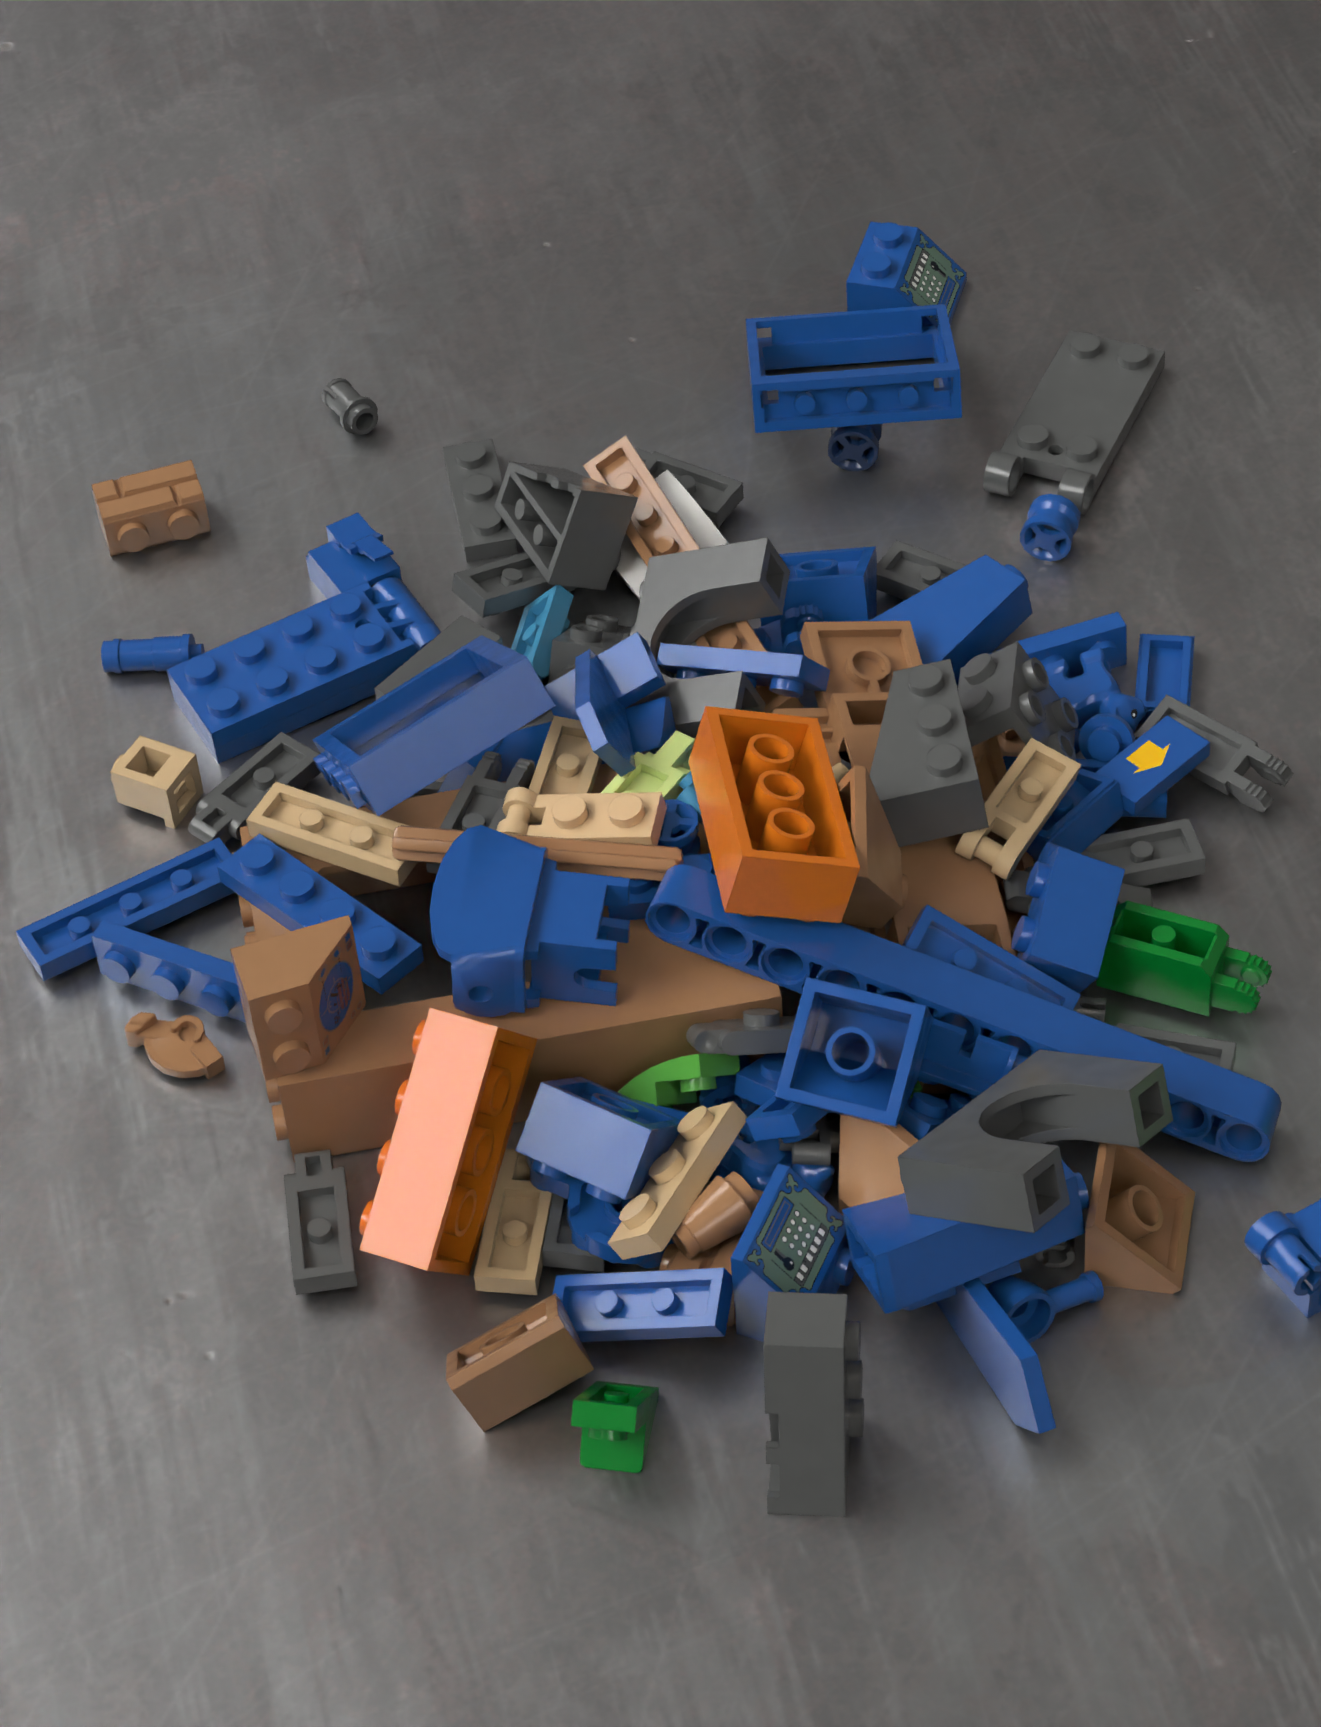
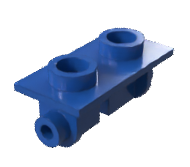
[918,1019,1029,1099]

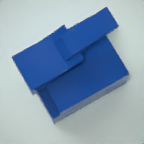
[306,513,402,599]

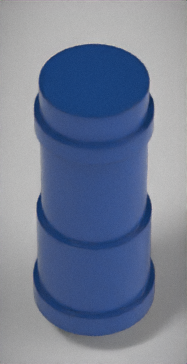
[101,633,205,674]

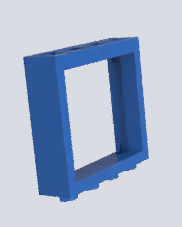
[745,304,962,433]
[313,635,556,816]

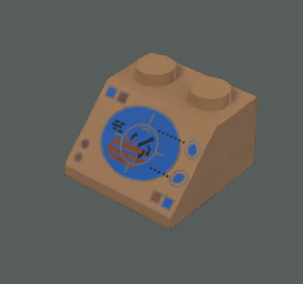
[230,915,366,1081]

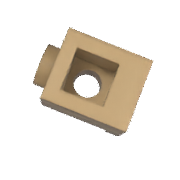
[110,735,204,829]

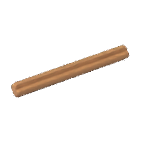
[392,825,684,882]

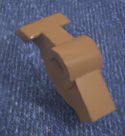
[124,1012,225,1080]

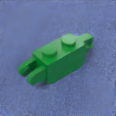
[1096,901,1272,1017]

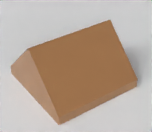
[1084,1142,1195,1294]
[446,1293,595,1432]

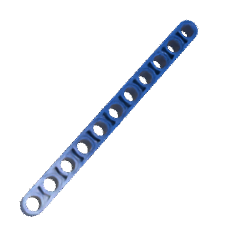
[645,864,1282,1162]

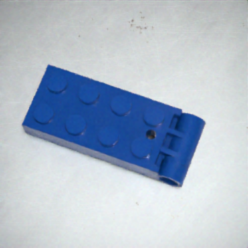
[166,577,441,764]

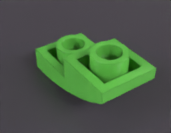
[618,1053,740,1109]

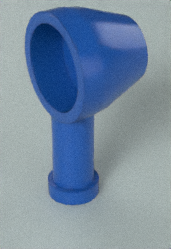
[988,1270,1104,1344]

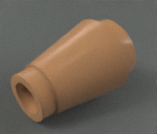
[671,1171,760,1259]

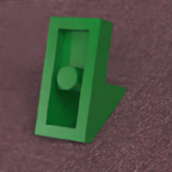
[571,1381,659,1473]

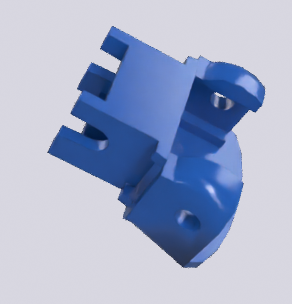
[429,825,630,1017]

